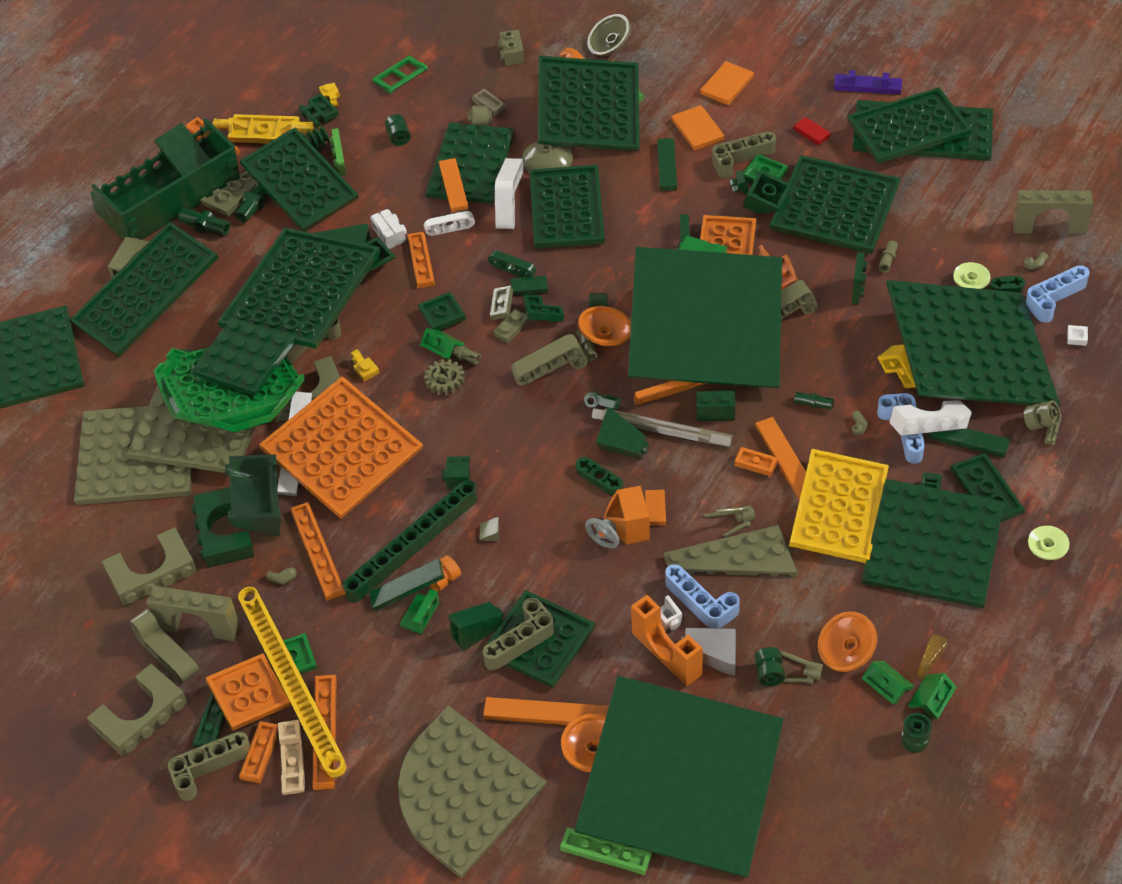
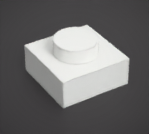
[1067,325,1088,346]

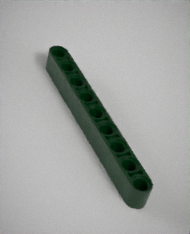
[343,480,478,603]

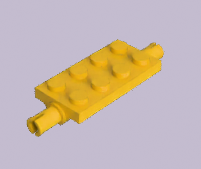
[213,114,313,144]

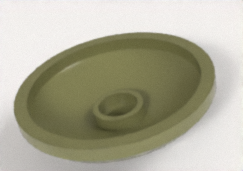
[587,14,631,57]
[522,141,573,173]

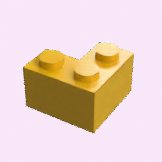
[877,344,916,388]

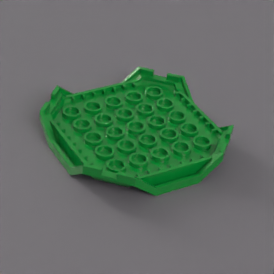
[154,347,304,433]

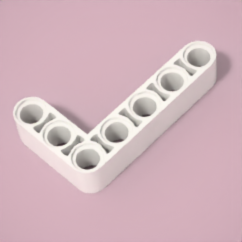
[495,158,523,229]

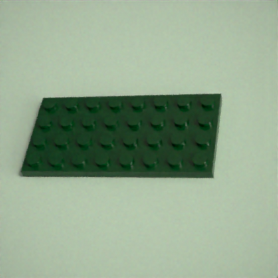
[852,100,993,161]
[70,222,219,357]

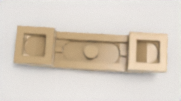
[278,720,305,795]

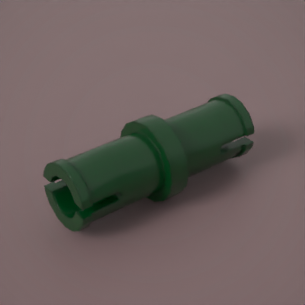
[794,391,834,410]

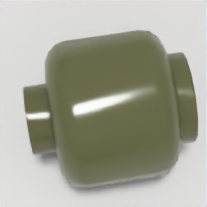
[467,106,492,126]

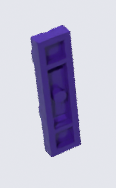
[834,70,902,95]

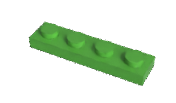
[560,827,652,875]

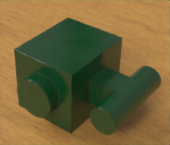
[442,456,471,489]

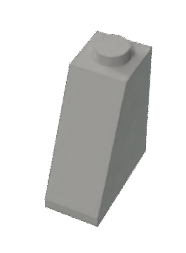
[681,628,736,676]

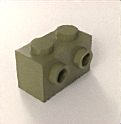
[497,30,525,66]

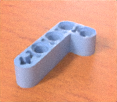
[1026,266,1089,323]
[877,393,924,464]
[665,565,740,629]

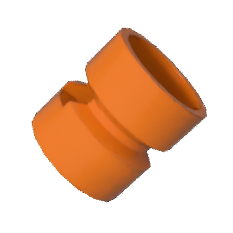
[429,555,461,593]

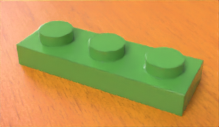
[330,128,346,176]

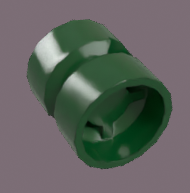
[384,114,411,146]
[754,647,786,687]
[901,713,932,753]

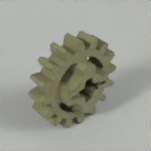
[424,359,465,395]

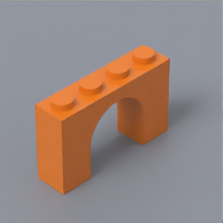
[631,595,703,687]

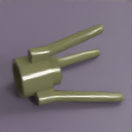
[704,505,755,538]
[781,651,823,684]

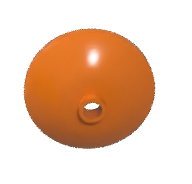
[578,306,631,346]
[818,611,877,672]
[561,714,606,772]

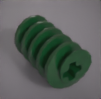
[301,126,330,150]

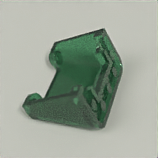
[225,454,281,536]

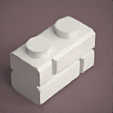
[370,209,407,249]

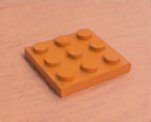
[700,215,756,255]
[206,653,290,731]

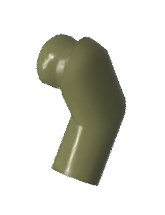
[1024,252,1048,270]
[851,411,868,436]
[266,567,297,585]

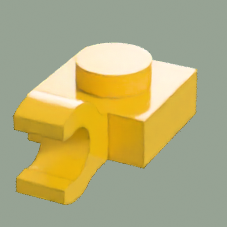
[319,82,340,106]
[351,349,379,382]

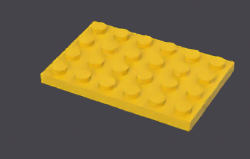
[789,449,889,563]

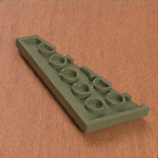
[664,525,797,577]

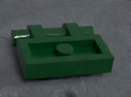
[298,93,339,128]

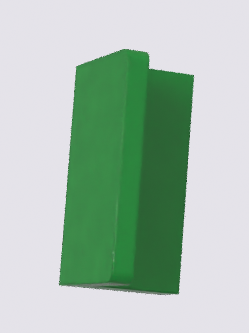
[420,328,465,359]
[400,589,439,634]
[862,661,914,704]
[908,673,957,719]

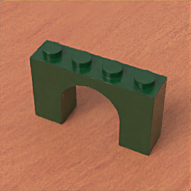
[191,485,255,568]

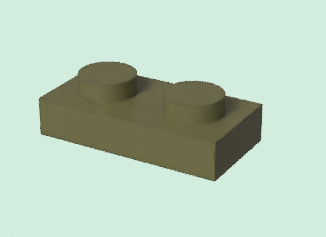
[490,285,513,320]
[493,309,530,344]

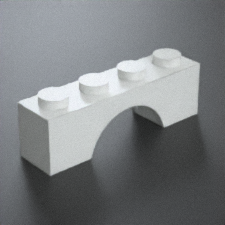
[890,400,971,435]

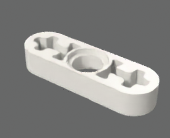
[424,211,475,236]

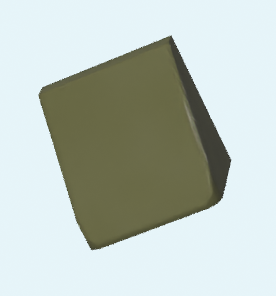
[479,517,500,541]

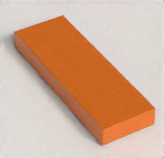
[239,721,279,783]

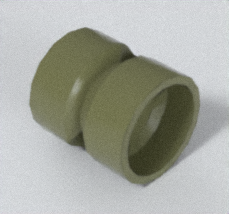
[1024,400,1061,430]

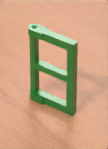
[372,55,428,94]

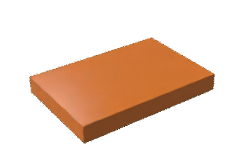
[700,61,754,106]
[671,105,725,151]

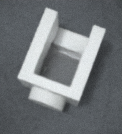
[660,595,682,631]

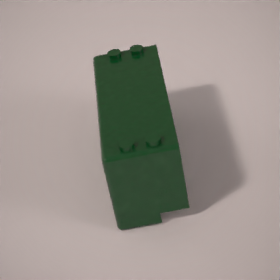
[90,118,240,241]

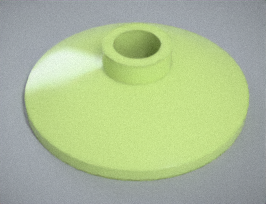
[953,262,990,289]
[1028,526,1069,560]

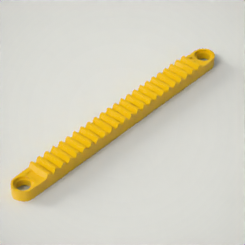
[238,587,347,777]

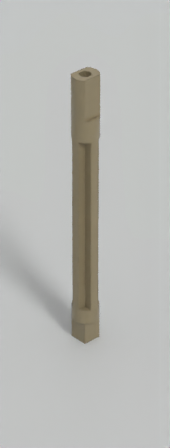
[592,408,733,448]

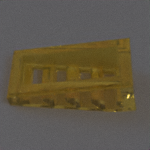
[917,634,948,679]

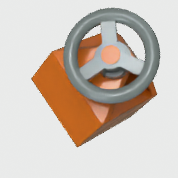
[585,486,650,549]

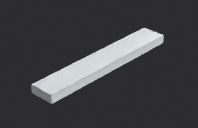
[277,392,312,496]

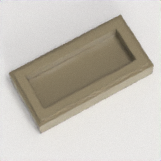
[472,89,506,116]

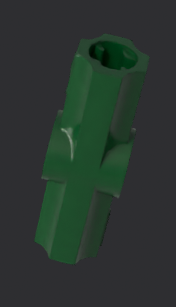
[235,183,268,223]
[178,208,231,236]

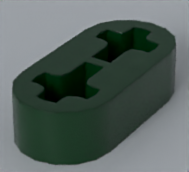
[990,276,1025,293]

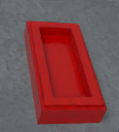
[794,117,831,145]

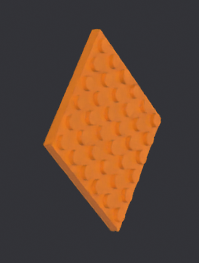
[259,376,423,519]

